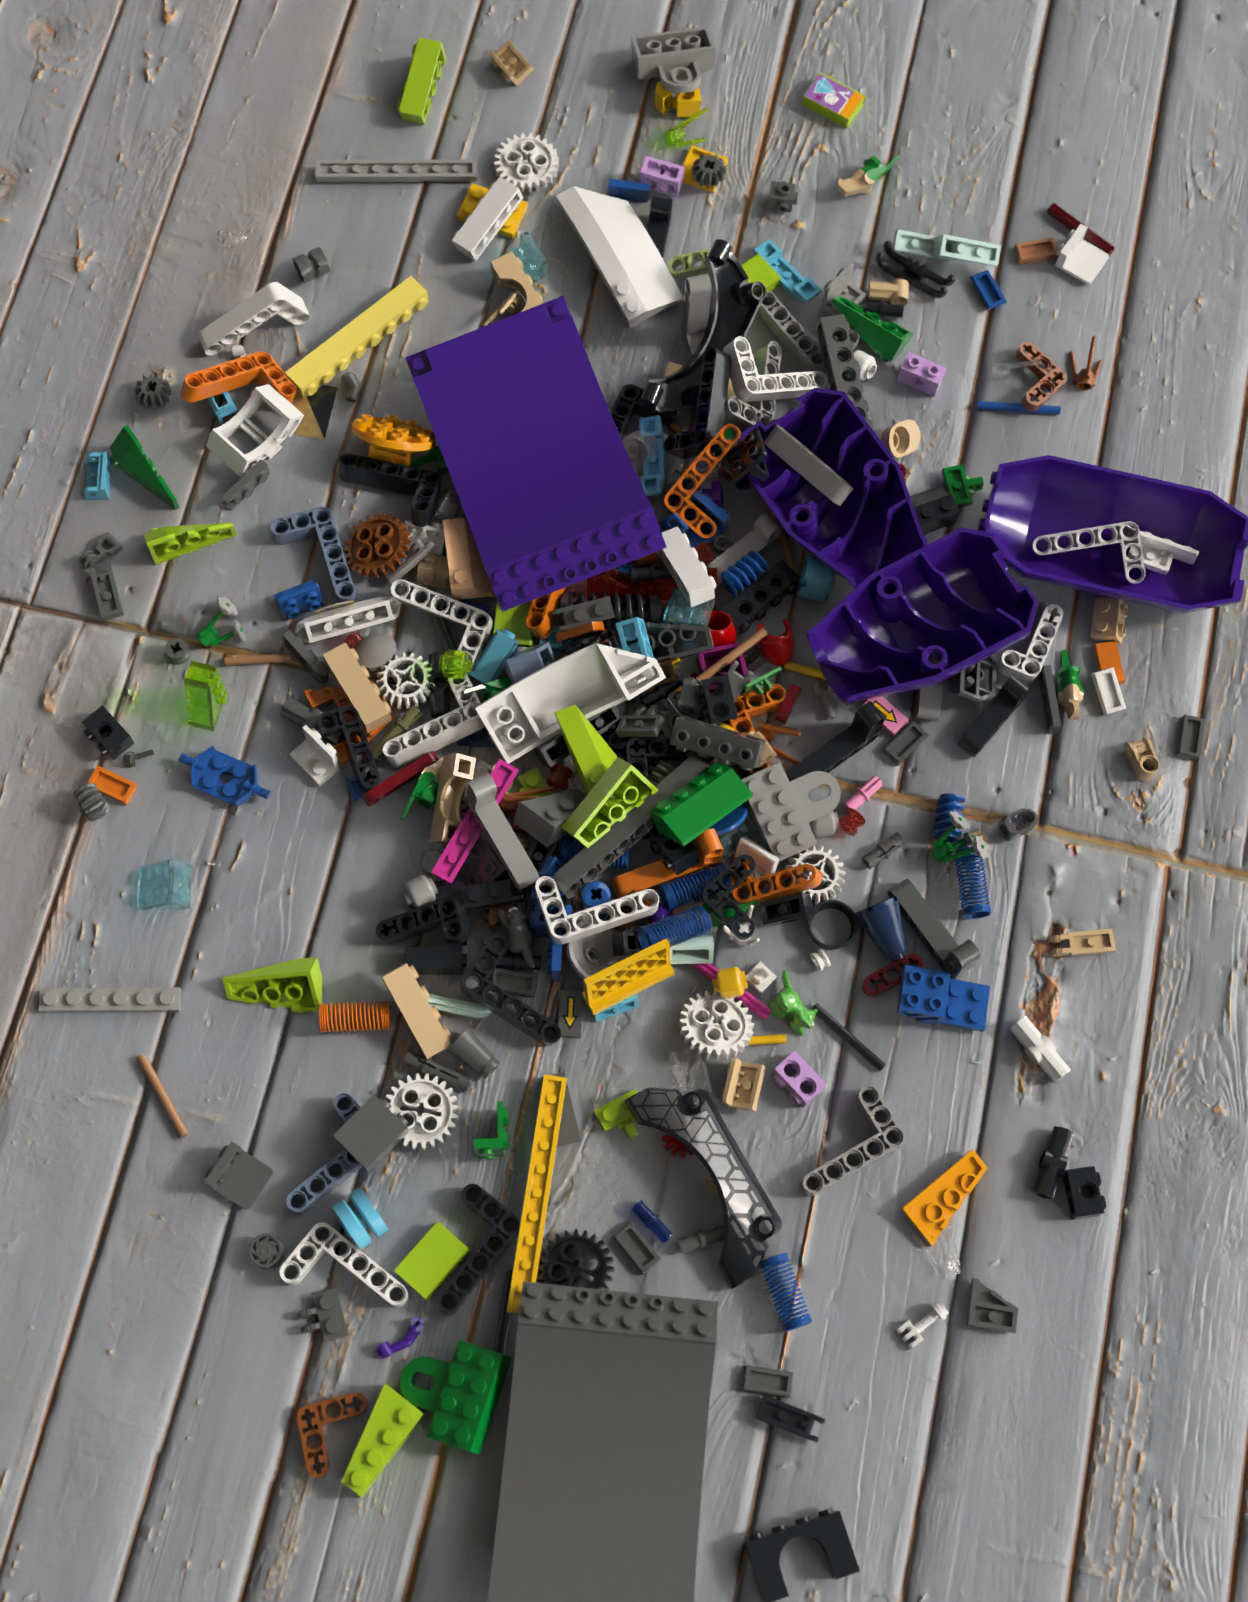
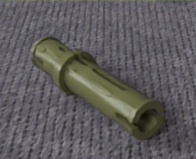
[371,705,422,763]

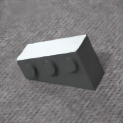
[513,789,586,847]

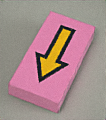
[862,696,909,737]

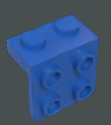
[670,489,730,554]

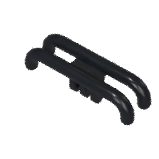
[876,241,955,298]

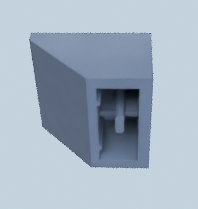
[504,642,555,685]

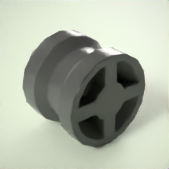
[165,638,190,665]

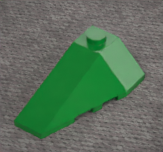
[831,295,913,362]
[109,425,179,510]

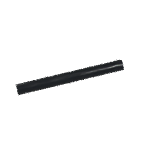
[811,1003,886,1071]

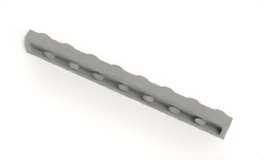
[315,159,477,182]

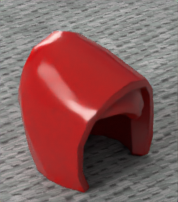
[701,611,737,647]
[757,618,795,666]

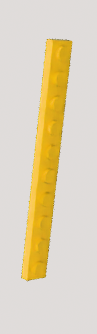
[507,1074,567,1315]

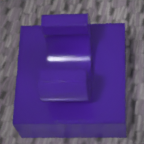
[702,480,724,508]

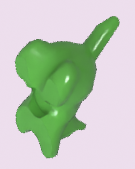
[769,970,818,1036]

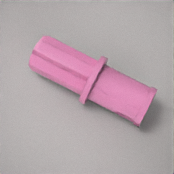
[843,776,882,814]

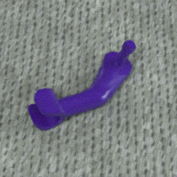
[376,1317,424,1359]

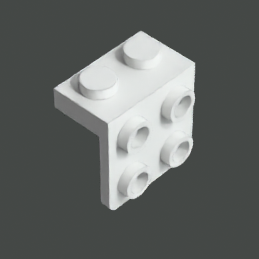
[1055,224,1109,285]

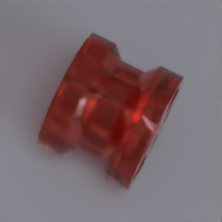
[546,764,572,790]
[839,808,866,836]

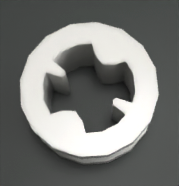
[810,948,831,972]

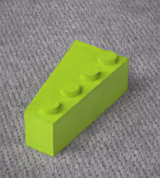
[397,37,446,125]
[561,757,659,848]
[341,1383,425,1497]

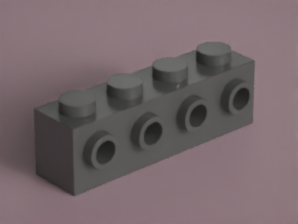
[670,716,766,771]

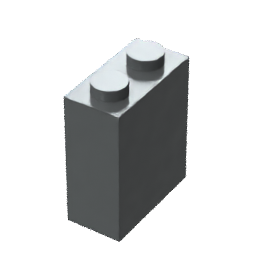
[333,1095,409,1172]

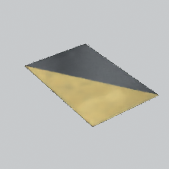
[293,385,338,440]

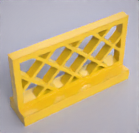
[582,938,674,1015]

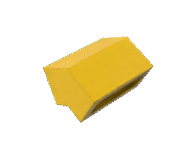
[654,81,673,114]

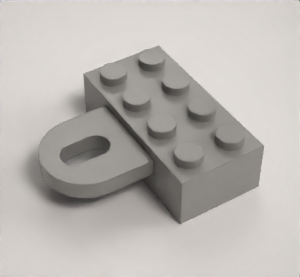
[631,26,716,93]
[741,762,841,862]

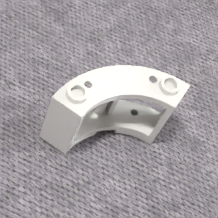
[206,384,304,477]

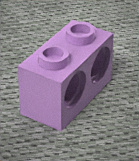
[639,156,684,197]
[772,1050,827,1107]

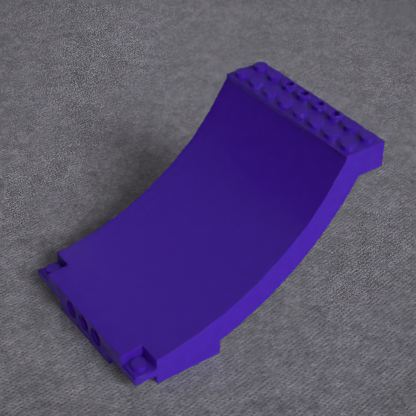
[405,296,667,612]

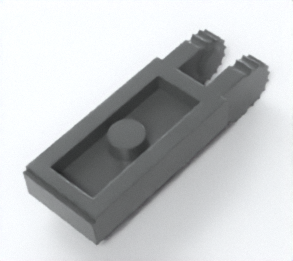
[283,630,329,684]

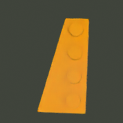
[900,1149,987,1246]

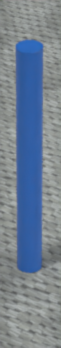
[977,401,1061,415]

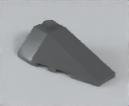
[644,622,714,661]

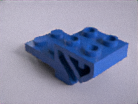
[530,885,572,982]
[897,965,990,1032]

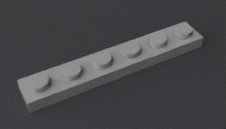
[38,987,181,1013]

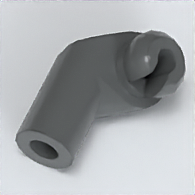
[342,372,361,403]

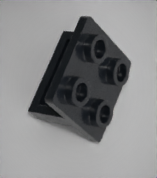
[726,428,770,482]

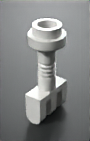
[896,1302,949,1350]

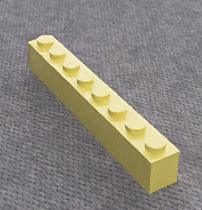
[285,276,429,399]

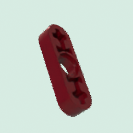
[862,954,923,997]

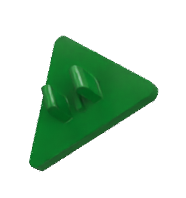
[743,667,782,697]

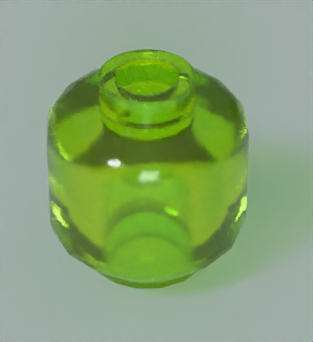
[439,649,472,679]

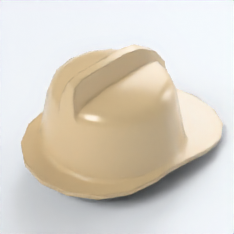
[881,420,920,458]

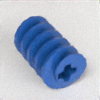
[721,551,769,597]
[933,793,966,843]
[581,881,611,919]

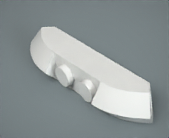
[294,596,401,643]

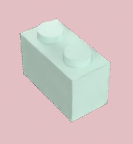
[668,928,714,964]

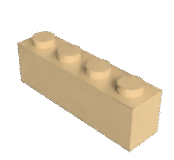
[323,642,392,733]
[381,963,452,1059]

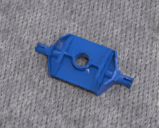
[178,746,271,807]

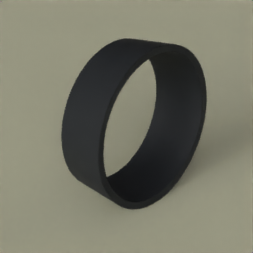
[808,900,858,950]

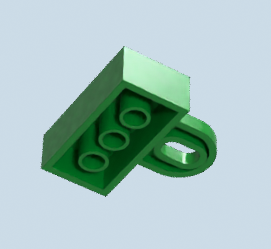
[400,1340,512,1455]

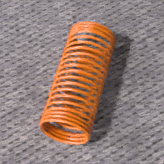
[318,1000,391,1033]

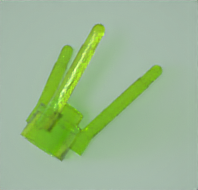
[665,107,708,149]

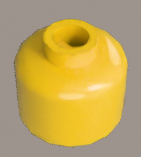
[713,967,748,999]

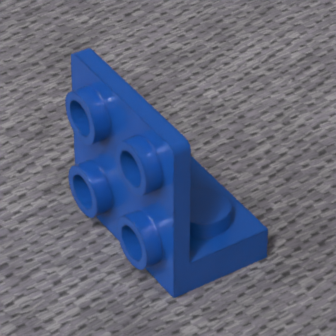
[273,580,324,620]

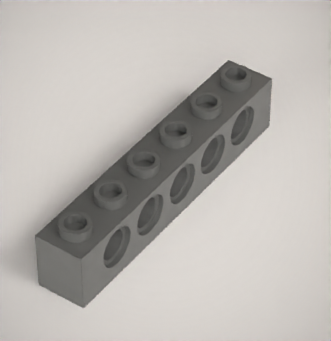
[815,314,873,429]

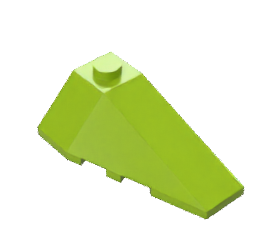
[143,523,237,565]
[554,705,617,795]
[222,957,322,1013]

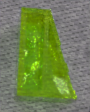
[184,660,229,731]

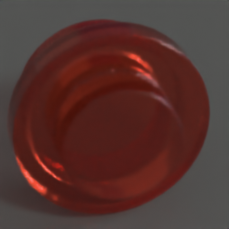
[344,631,364,649]

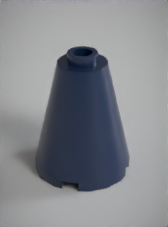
[855,896,907,962]

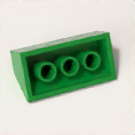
[649,762,753,846]

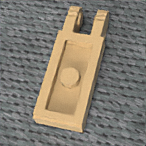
[1049,929,1116,957]

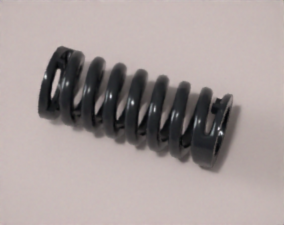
[568,591,661,630]

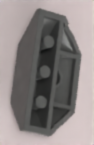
[948,656,997,702]

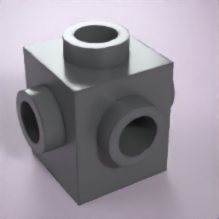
[768,181,798,213]

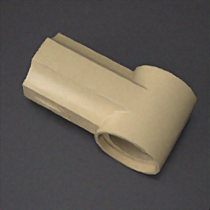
[868,279,909,306]

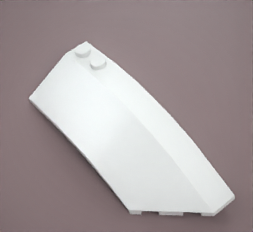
[556,186,684,328]
[475,643,666,764]

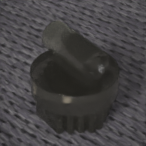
[743,644,766,672]

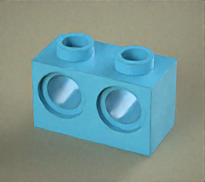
[616,617,654,658]

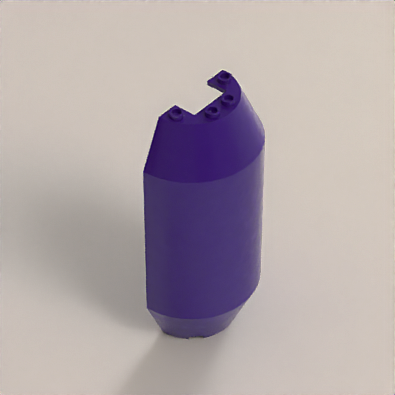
[978,455,1248,614]

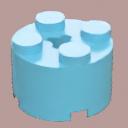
[796,555,836,603]

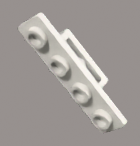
[1112,525,1199,575]

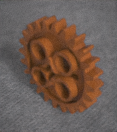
[343,512,411,579]

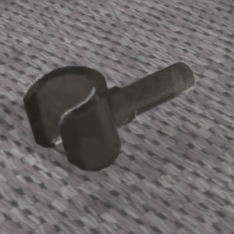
[123,749,154,768]

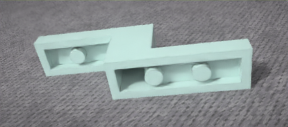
[892,229,1001,267]

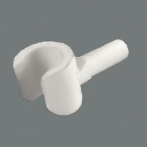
[232,345,246,358]

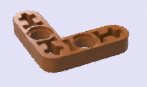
[1016,342,1067,411]
[297,1392,368,1478]

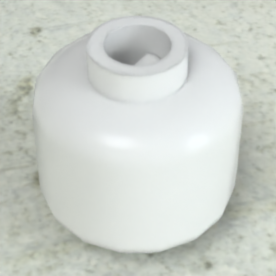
[853,350,877,381]

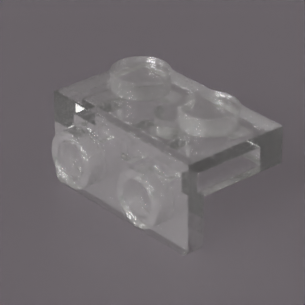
[668,1048,712,1098]

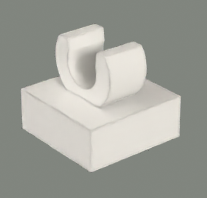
[746,961,777,995]

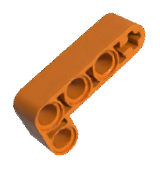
[730,862,822,904]

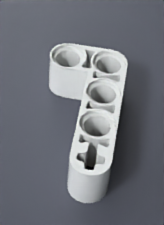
[997,604,1064,684]

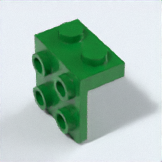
[474,1101,508,1161]

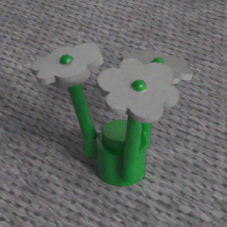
[195,596,246,647]
[930,811,988,864]

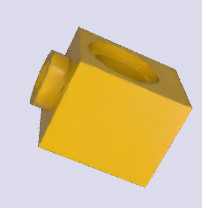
[672,87,701,117]

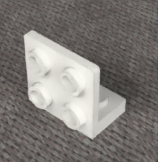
[289,725,340,787]

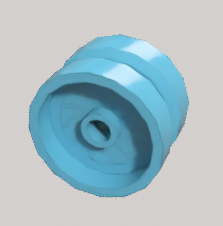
[332,1187,389,1250]

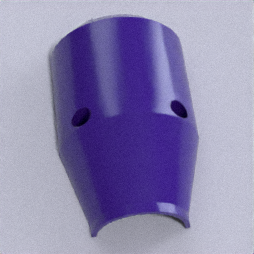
[739,388,927,589]
[806,527,1038,706]

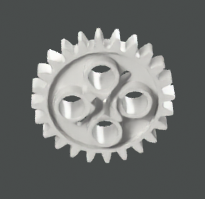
[494,133,559,193]
[678,991,754,1061]
[386,1073,459,1150]

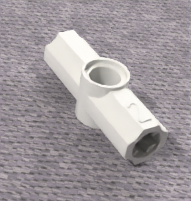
[1010,1016,1071,1084]

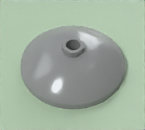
[566,920,628,984]

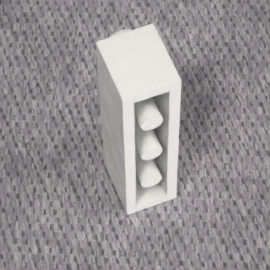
[452,177,523,261]
[657,526,716,607]

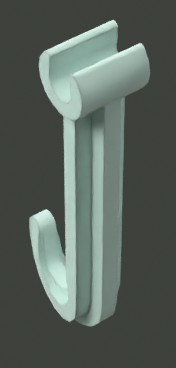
[427,986,495,1018]

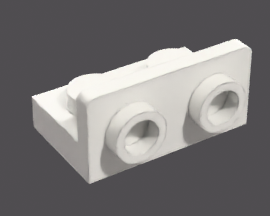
[405,520,445,555]

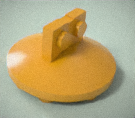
[351,414,436,466]

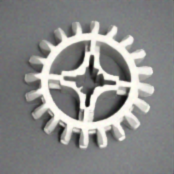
[376,652,435,710]
[785,846,846,905]

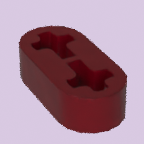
[775,684,802,724]

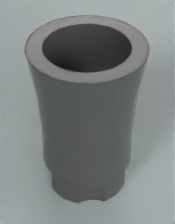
[447,1028,500,1079]

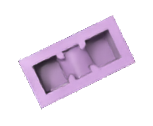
[897,352,947,397]

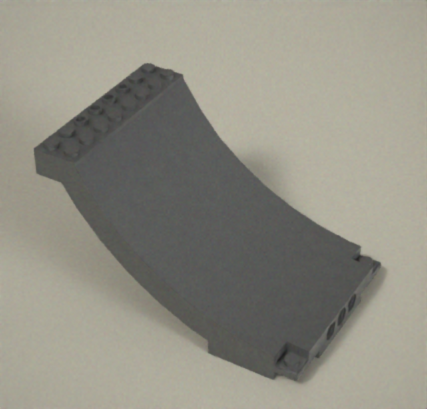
[487,1282,718,1602]

